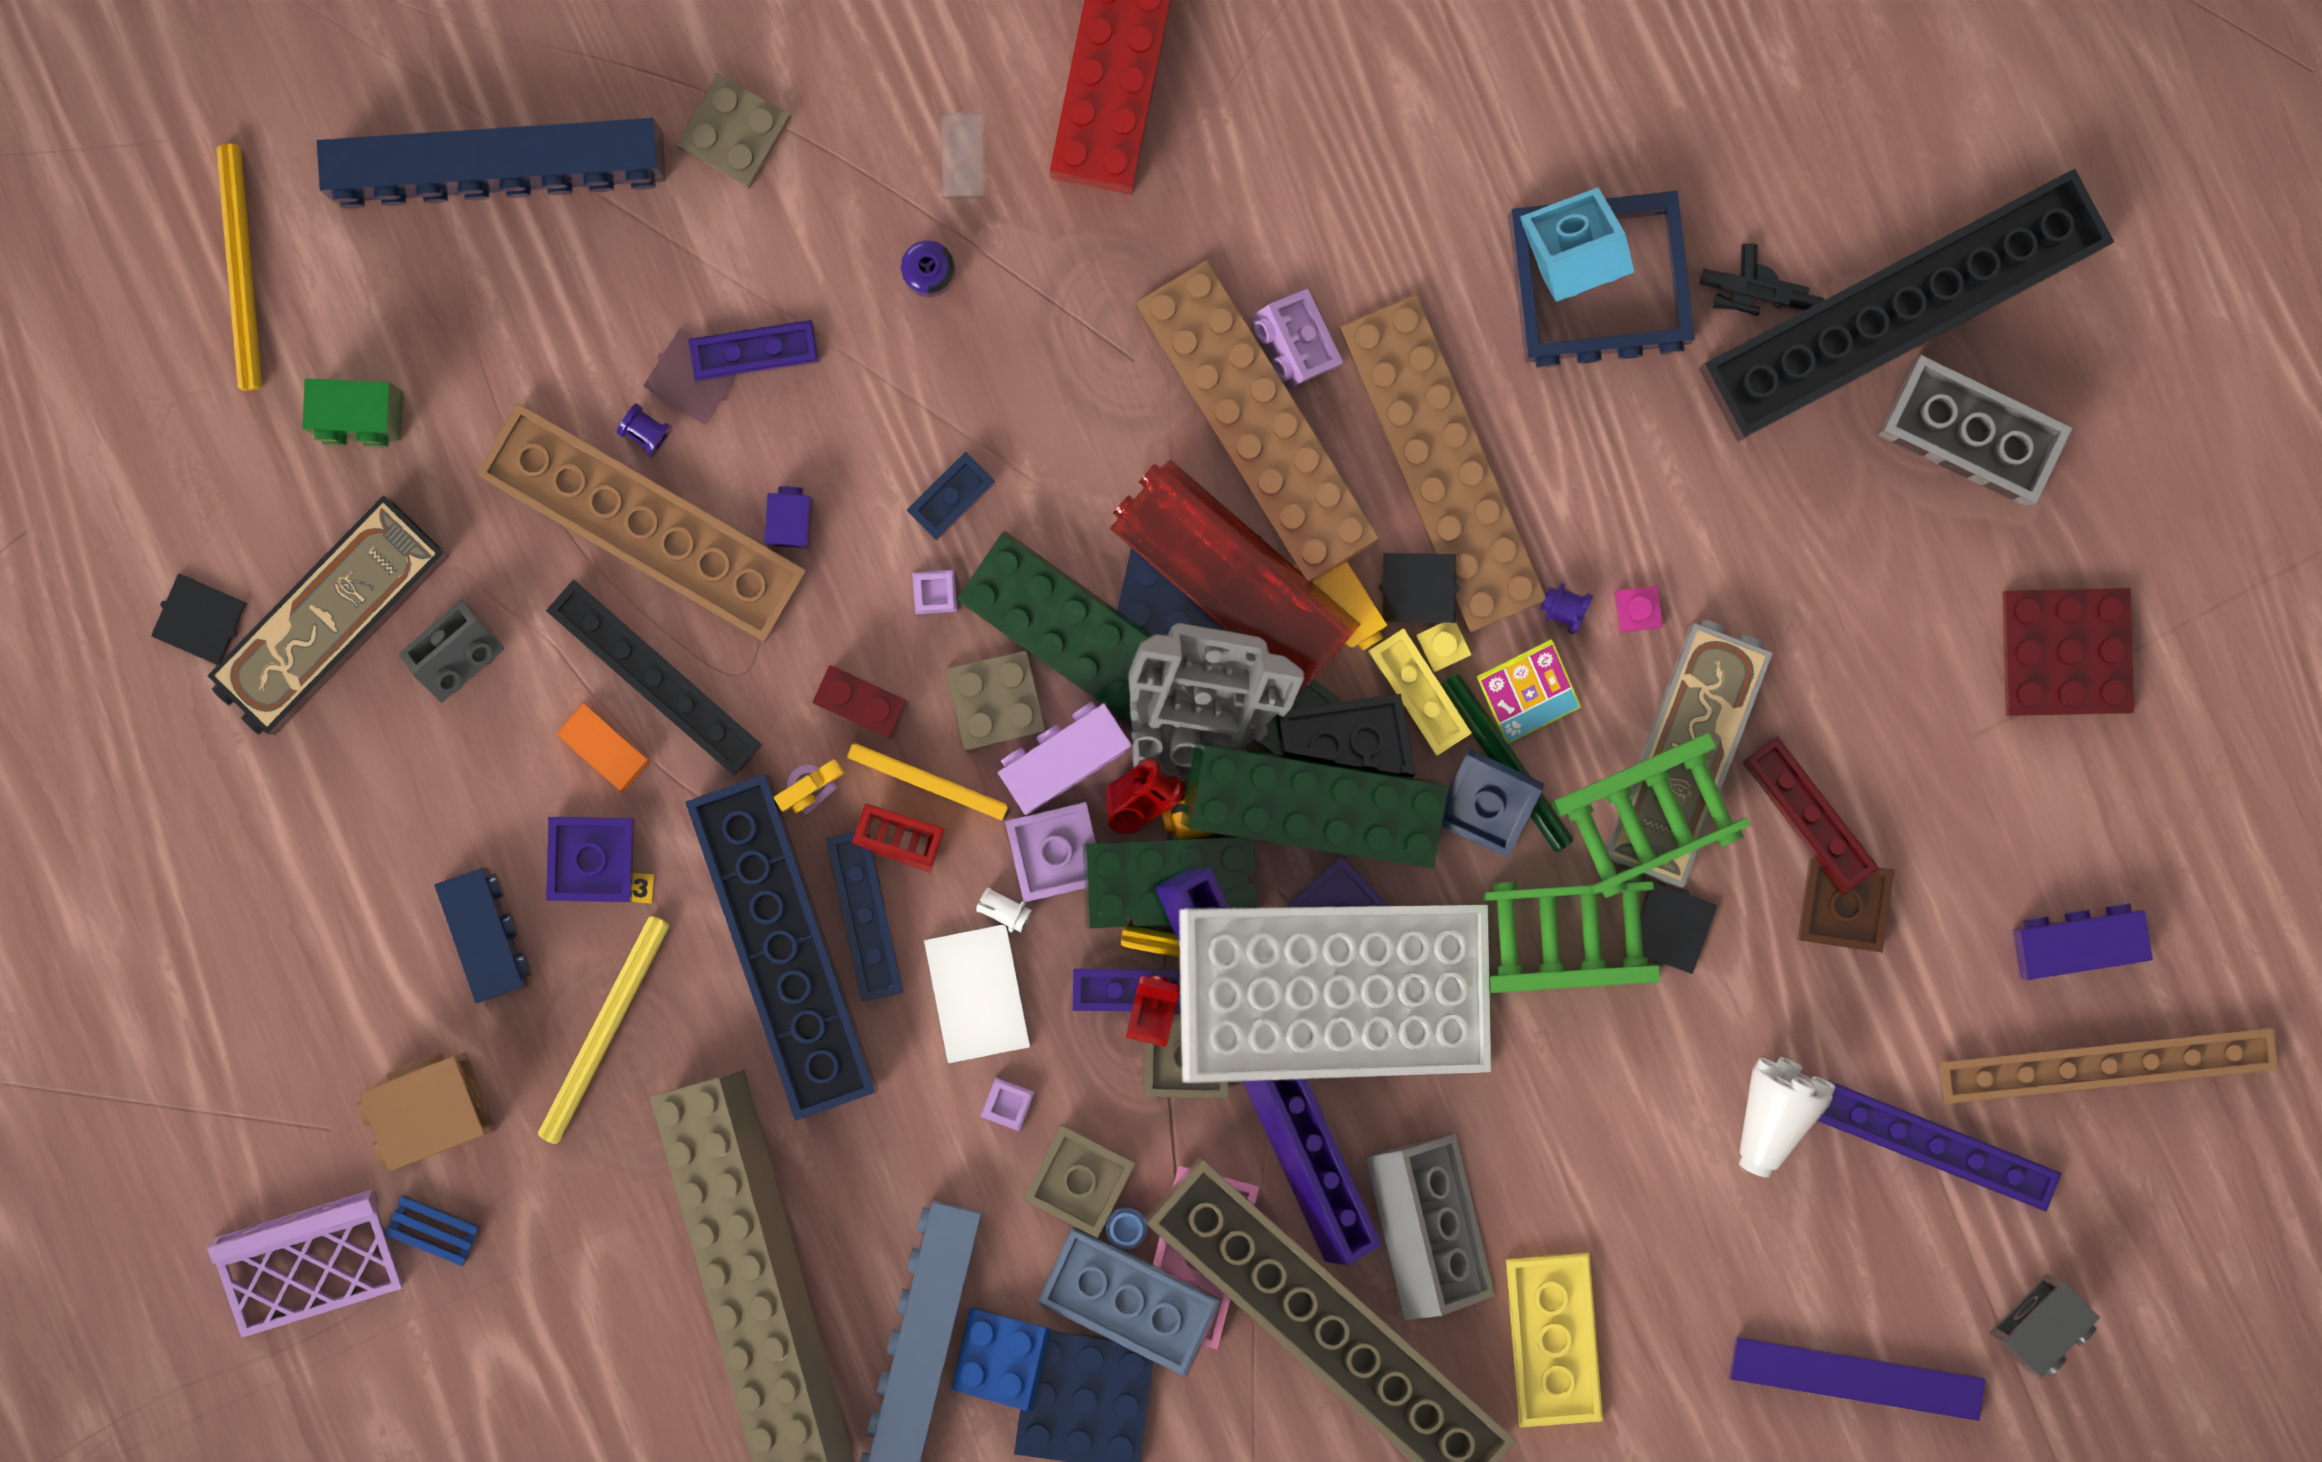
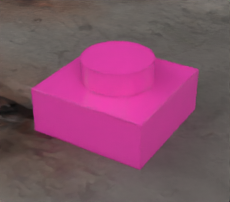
[1614,586,1662,633]

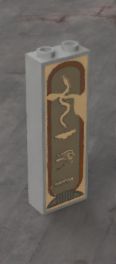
[1605,619,1773,888]

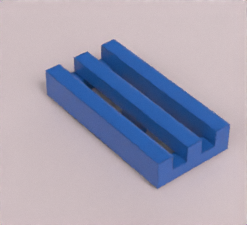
[385,1195,480,1266]

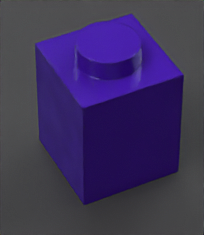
[764,486,813,549]

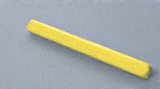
[538,916,669,1144]

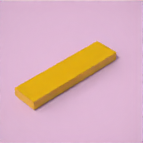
[847,743,1009,821]

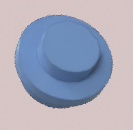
[1105,1207,1147,1249]

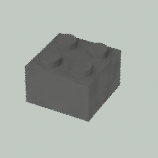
[1989,1274,2100,1378]

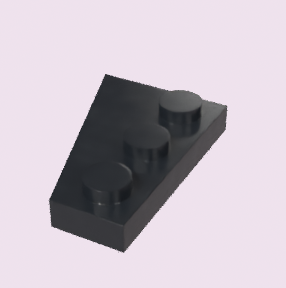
[1276,694,1416,778]

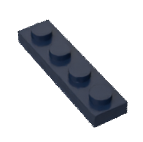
[826,832,904,1002]

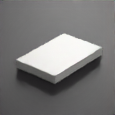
[924,924,1030,1063]

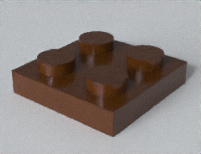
[1797,858,1894,953]

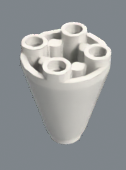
[1739,1057,1836,1177]

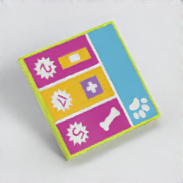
[1476,639,1581,744]

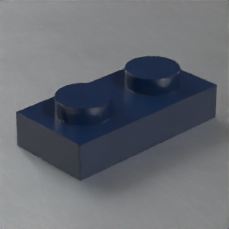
[907,452,996,541]

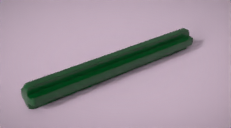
[1440,673,1573,852]

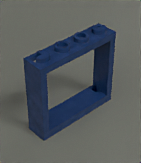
[1508,191,1695,368]

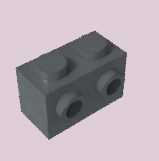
[399,599,505,703]

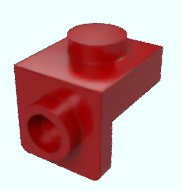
[1125,976,1181,1047]

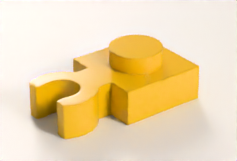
[773,759,845,814]

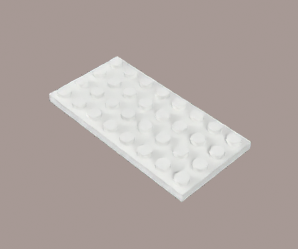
[1180,905,1491,1082]

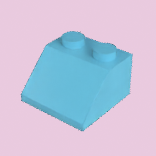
[1520,187,1634,302]

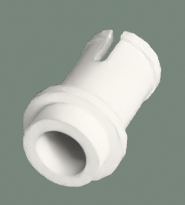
[976,887,1032,933]

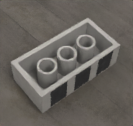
[1877,355,2072,507]

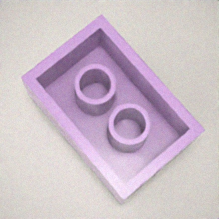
[998,701,1132,816]

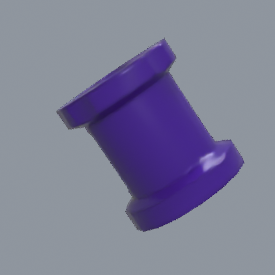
[616,403,672,457]

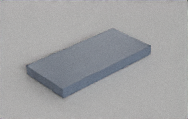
[1037,1227,1223,1377]

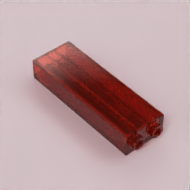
[1110,460,1361,694]

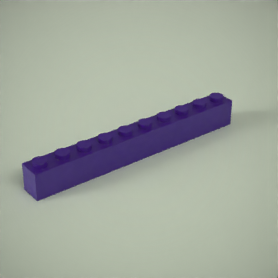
[1154,868,1382,1265]

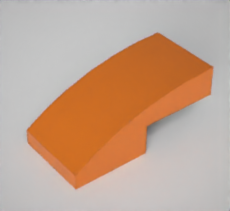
[556,703,651,793]

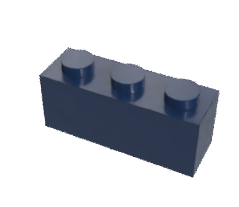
[434,868,532,1004]

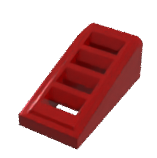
[852,803,945,873]

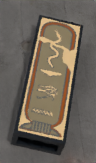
[207,495,449,735]

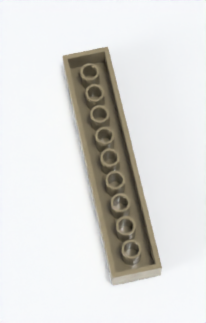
[650,1070,855,1462]
[1143,1158,1517,1462]

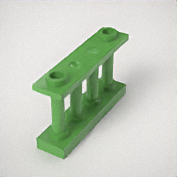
[1551,733,1751,898]
[1483,874,1660,993]

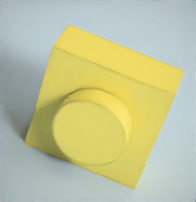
[1416,623,1471,673]

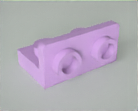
[1251,288,1343,390]

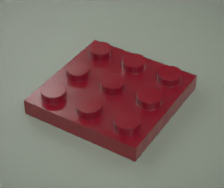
[2002,588,2134,716]

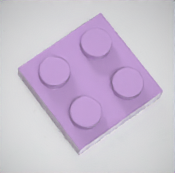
[1005,802,1096,903]

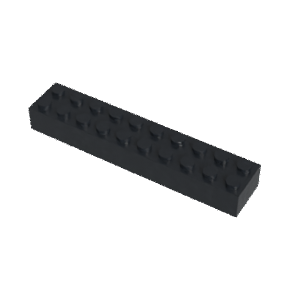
[1699,169,2114,442]

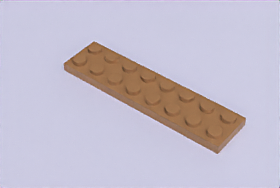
[1135,260,1380,584]
[1339,294,1546,633]
[476,403,807,643]

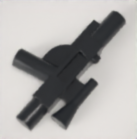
[1699,244,1825,316]

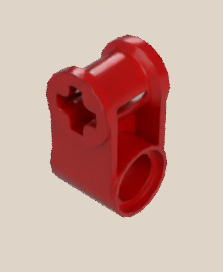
[1105,759,1184,834]

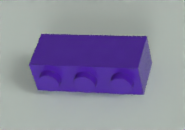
[2013,903,2153,980]

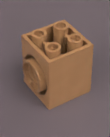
[357,1052,496,1172]

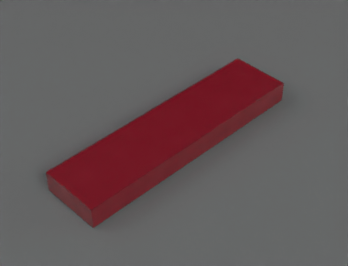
[1743,736,1880,895]

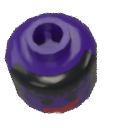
[901,240,956,297]

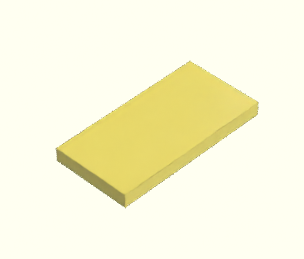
[1505,1252,1603,1428]

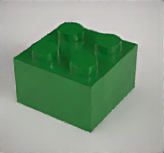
[302,378,403,447]

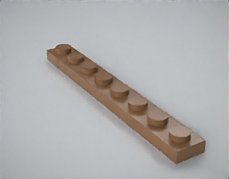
[1938,1028,2278,1104]

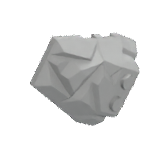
[1128,623,1304,787]

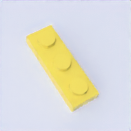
[1368,628,1472,756]

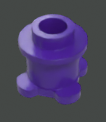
[1540,583,1593,634]

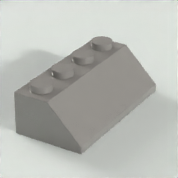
[1365,1133,1495,1321]

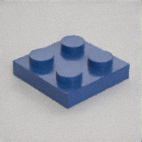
[951,1308,1052,1411]

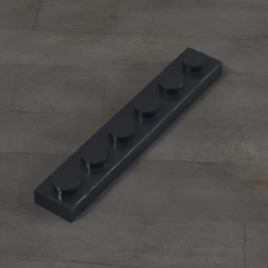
[546,580,762,776]

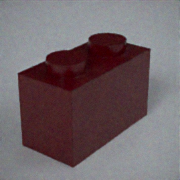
[812,665,909,739]

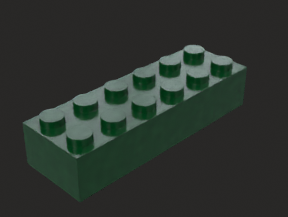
[1181,741,1449,869]

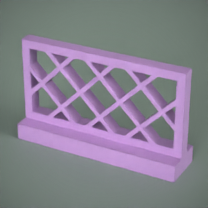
[207,1189,403,1338]

